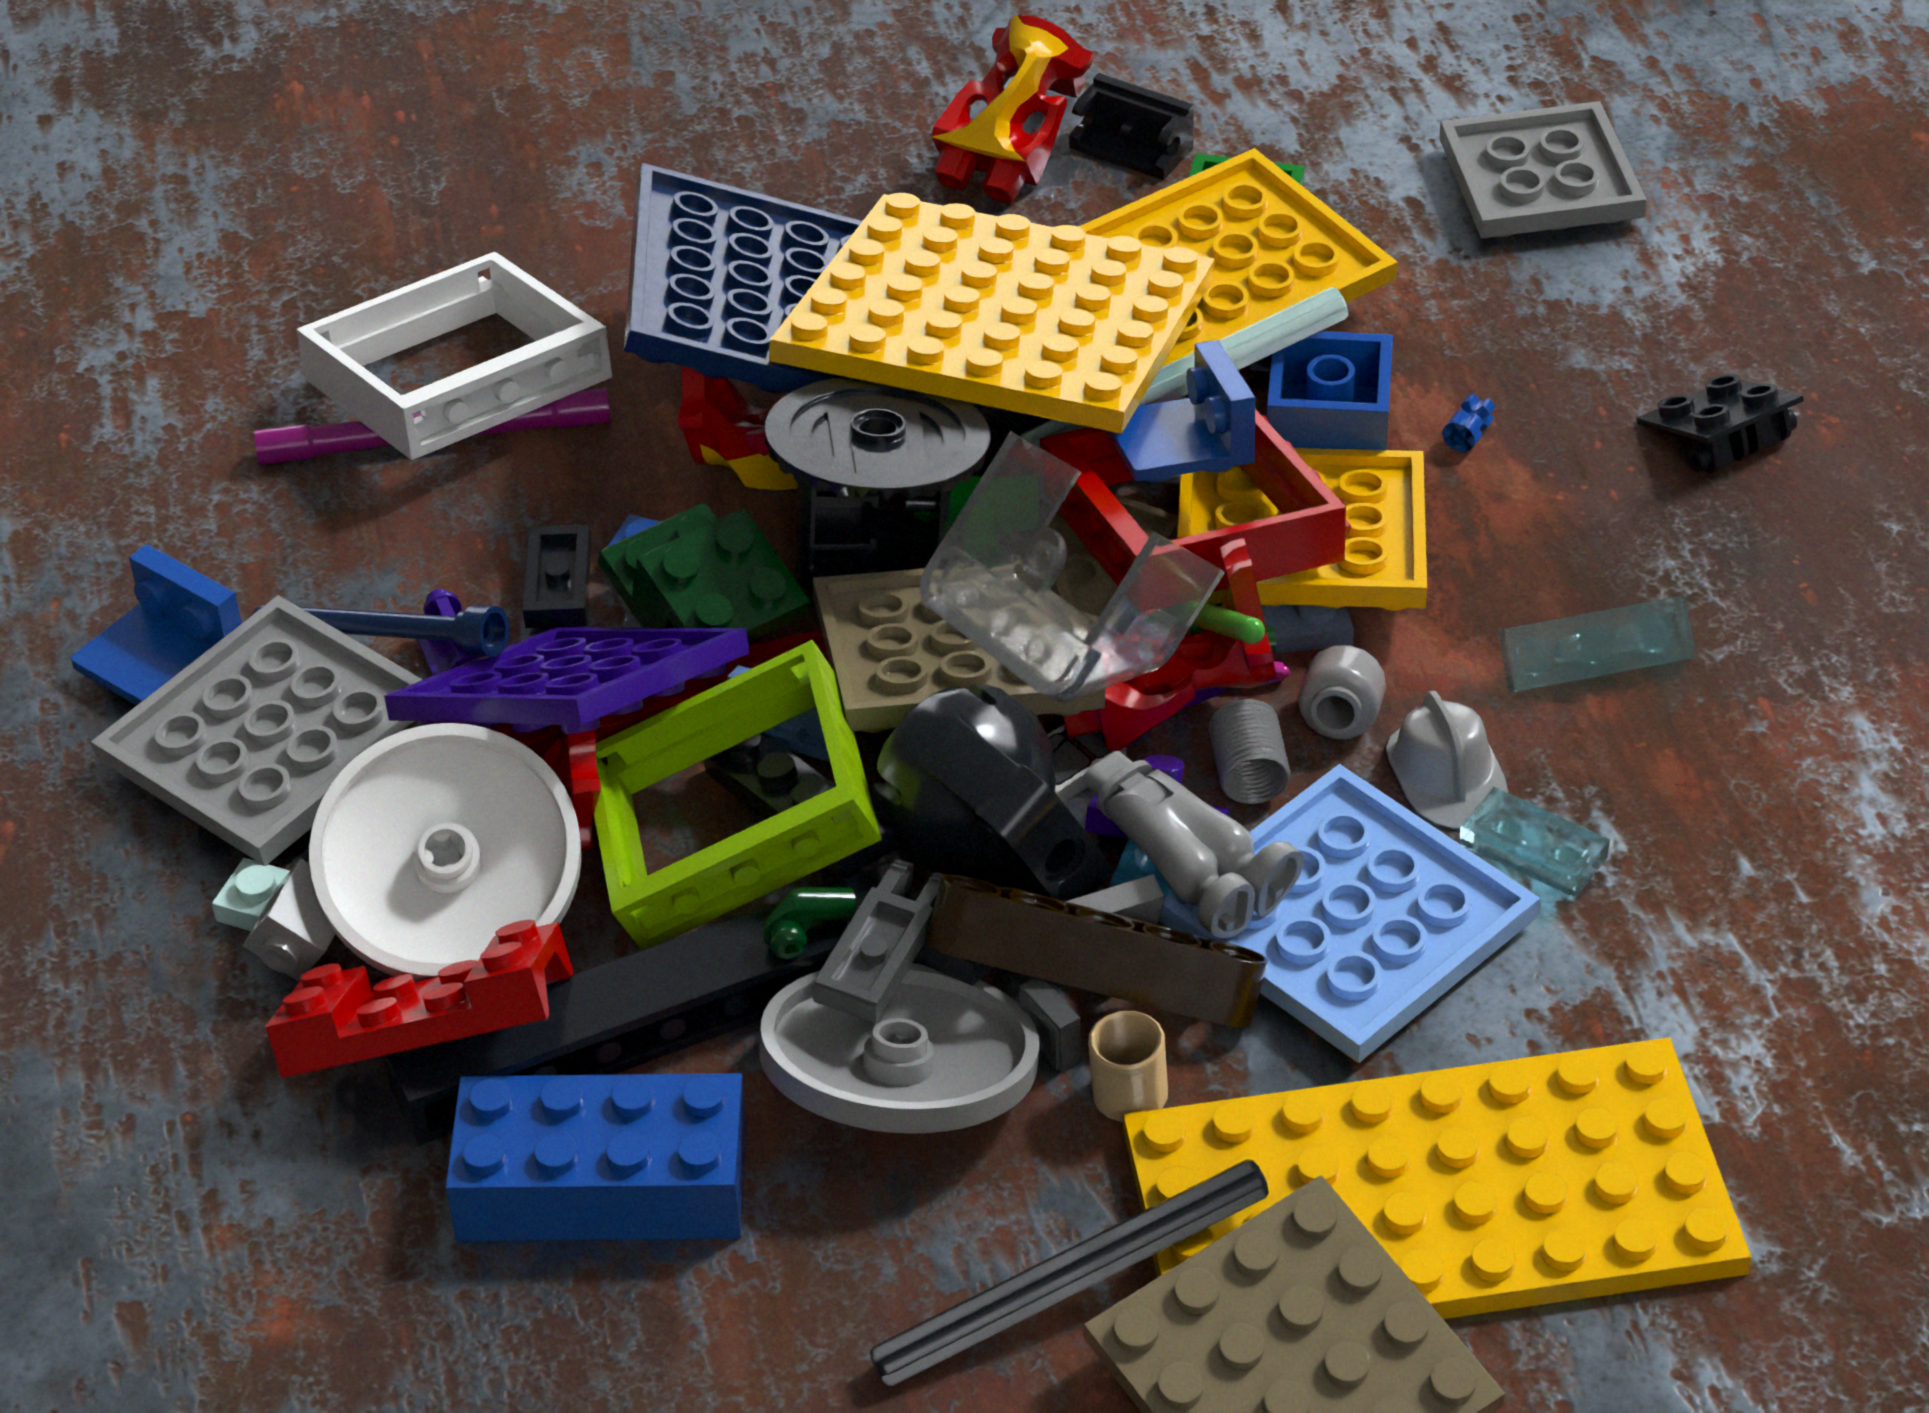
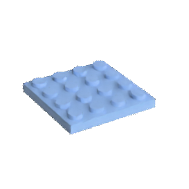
[1159,764,1540,1064]

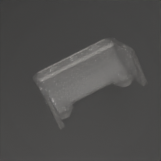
[920,431,1225,702]

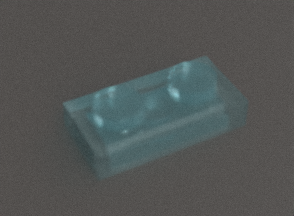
[1459,787,1610,898]

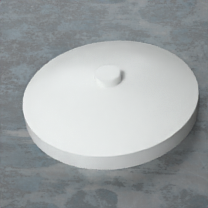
[309,723,581,981]

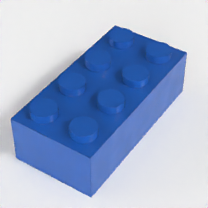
[446,1073,748,1241]

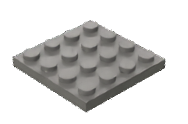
[91,595,423,866]

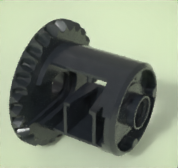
[765,377,990,594]

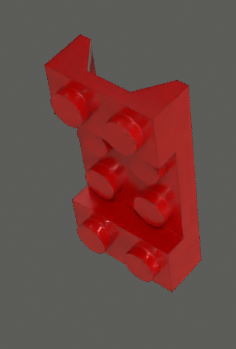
[265,920,574,1078]

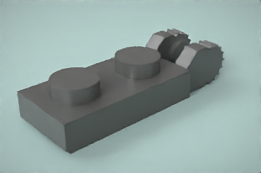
[812,859,945,1023]

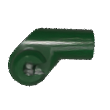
[763,887,856,959]

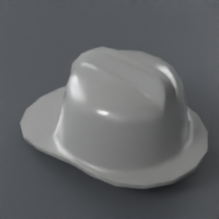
[1386,690,1508,830]

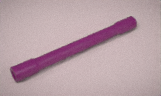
[254,388,611,465]

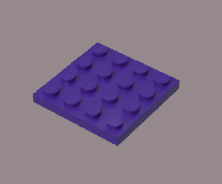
[384,627,750,734]

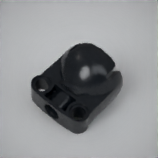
[871,684,1113,901]

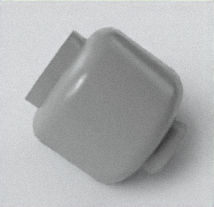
[1298,645,1386,739]

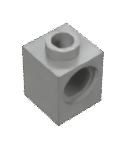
[243,858,335,982]

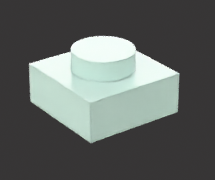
[212,858,290,931]

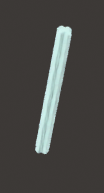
[1019,287,1348,458]

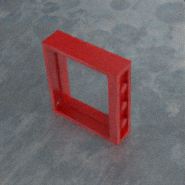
[1040,409,1351,610]

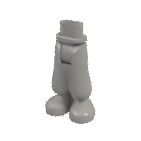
[1082,751,1304,938]

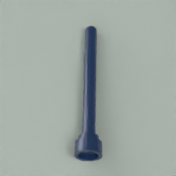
[252,604,510,657]

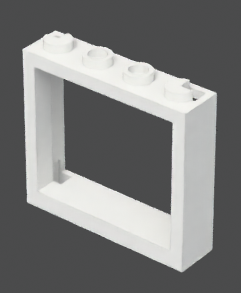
[296,251,612,460]

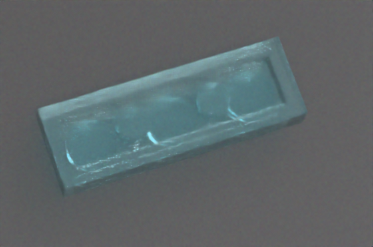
[1497,595,1696,692]

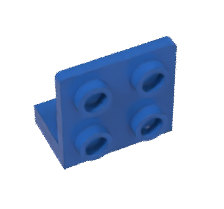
[1105,340,1255,482]
[71,544,242,705]

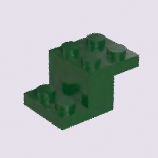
[598,502,810,642]

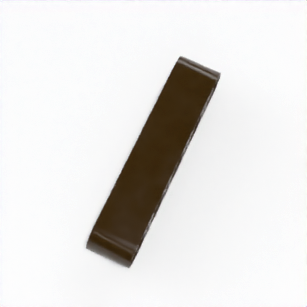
[925,874,1268,1028]

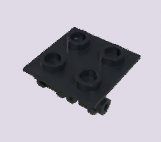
[1636,374,1804,473]

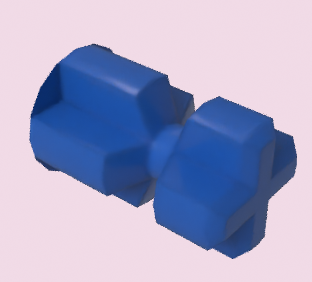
[1442,393,1495,452]

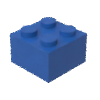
[1267,331,1393,450]

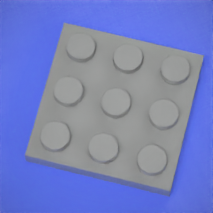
[1439,101,1647,239]

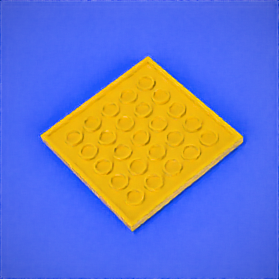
[769,193,1215,434]

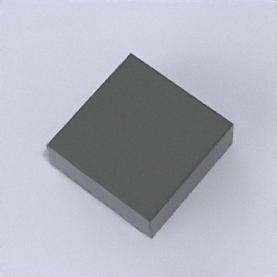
[1020,978,1081,1073]

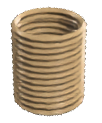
[1088,1011,1168,1122]

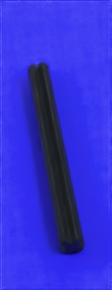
[870,1159,1269,1386]

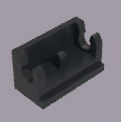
[1069,73,1194,180]

